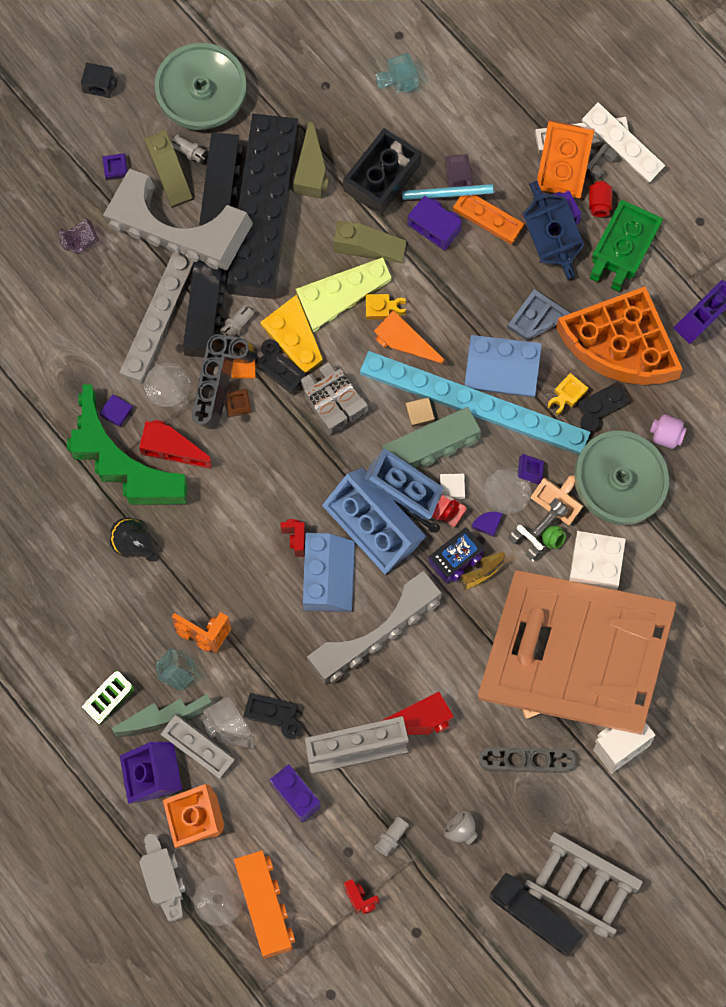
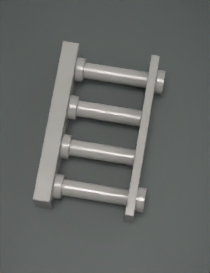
[305,716,408,774]
[524,832,643,938]

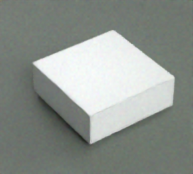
[440,474,465,499]

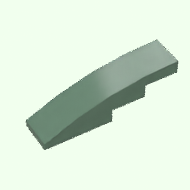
[112,694,213,738]

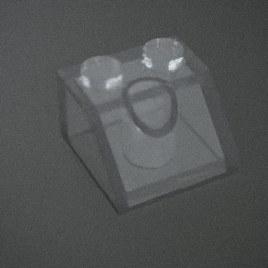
[202,696,256,750]

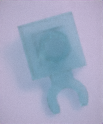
[376,53,419,93]

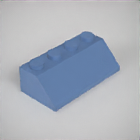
[322,467,426,575]

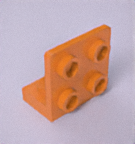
[171,612,232,653]

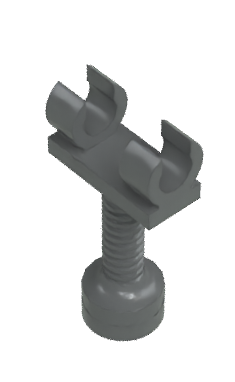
[567,122,618,180]
[508,497,569,561]

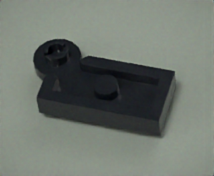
[255,339,307,394]
[577,381,631,433]
[243,693,301,740]

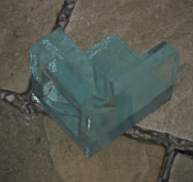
[156,648,196,691]

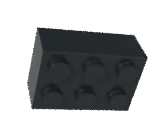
[343,128,422,216]

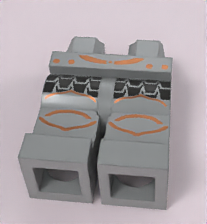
[301,362,368,436]

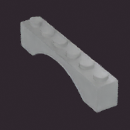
[307,571,441,685]

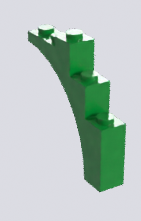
[67,384,187,505]

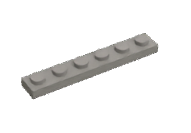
[119,252,194,384]

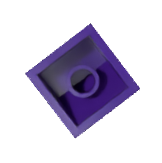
[120,742,182,804]

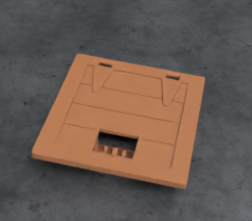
[478,570,676,735]

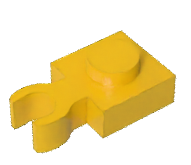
[366,294,406,320]
[548,373,588,415]

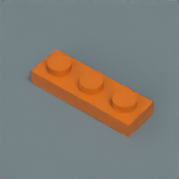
[453,195,524,245]

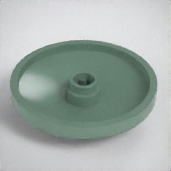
[155,43,247,130]
[574,431,669,525]

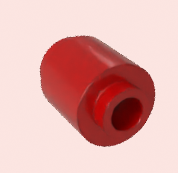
[589,181,613,217]

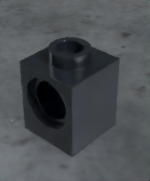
[81,62,117,98]

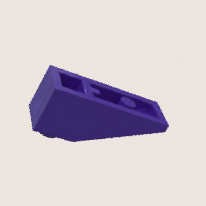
[673,279,726,344]

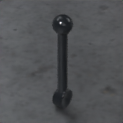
[396,502,438,533]

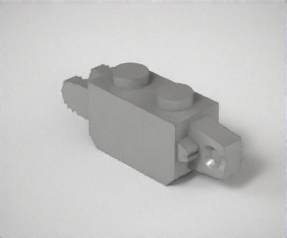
[139,834,186,923]

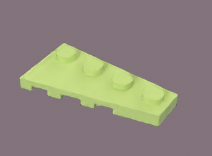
[296,257,391,333]

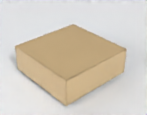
[406,398,435,427]

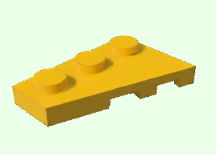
[260,295,323,374]

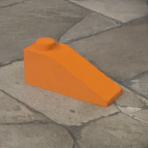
[374,310,446,365]

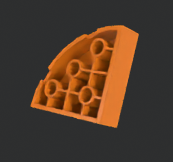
[556,286,683,385]

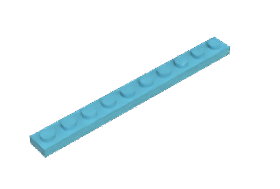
[360,351,590,455]

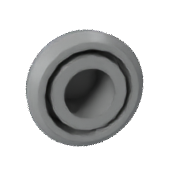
[444,811,478,845]

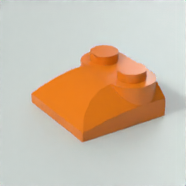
[163,784,224,848]

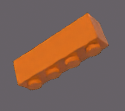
[234,850,295,959]

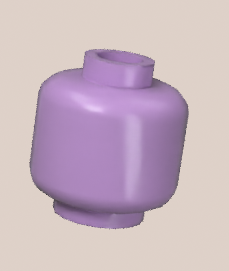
[650,414,687,449]

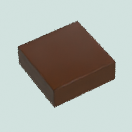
[225,389,252,418]

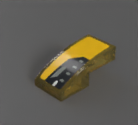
[461,551,506,590]

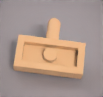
[530,475,584,526]

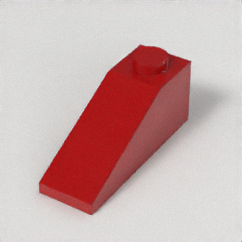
[139,420,212,469]
[381,691,454,735]

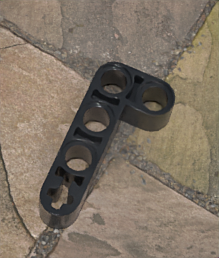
[192,334,257,429]
[489,873,583,957]

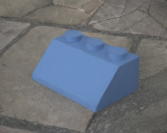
[465,335,542,397]
[363,448,444,520]
[303,533,354,612]

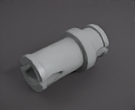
[171,135,208,164]
[220,305,254,337]
[374,817,409,856]

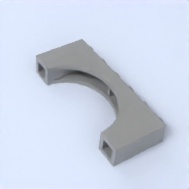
[103,168,253,270]

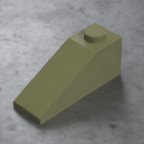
[293,122,329,199]
[144,130,193,208]
[333,220,406,264]

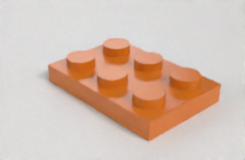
[537,120,595,198]

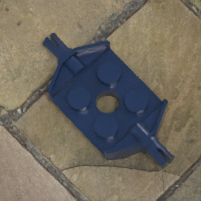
[520,180,584,279]

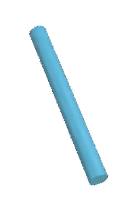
[402,184,495,200]

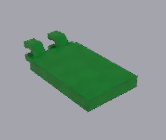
[589,199,663,292]

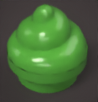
[541,525,566,549]

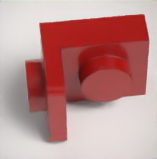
[432,495,467,527]
[280,519,306,557]
[343,879,379,915]

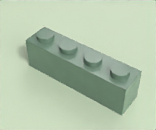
[382,407,481,468]

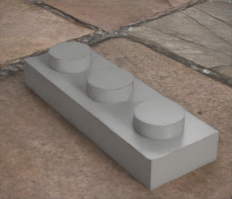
[161,713,235,779]

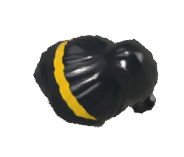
[110,517,158,562]

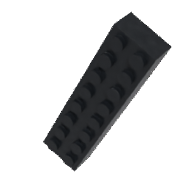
[227,113,299,300]

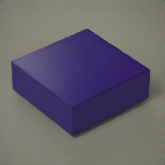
[102,153,128,180]
[99,394,133,427]
[518,454,544,485]

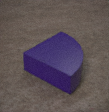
[471,512,503,537]

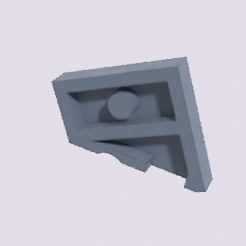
[507,289,571,341]

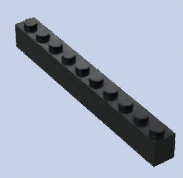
[183,132,244,358]

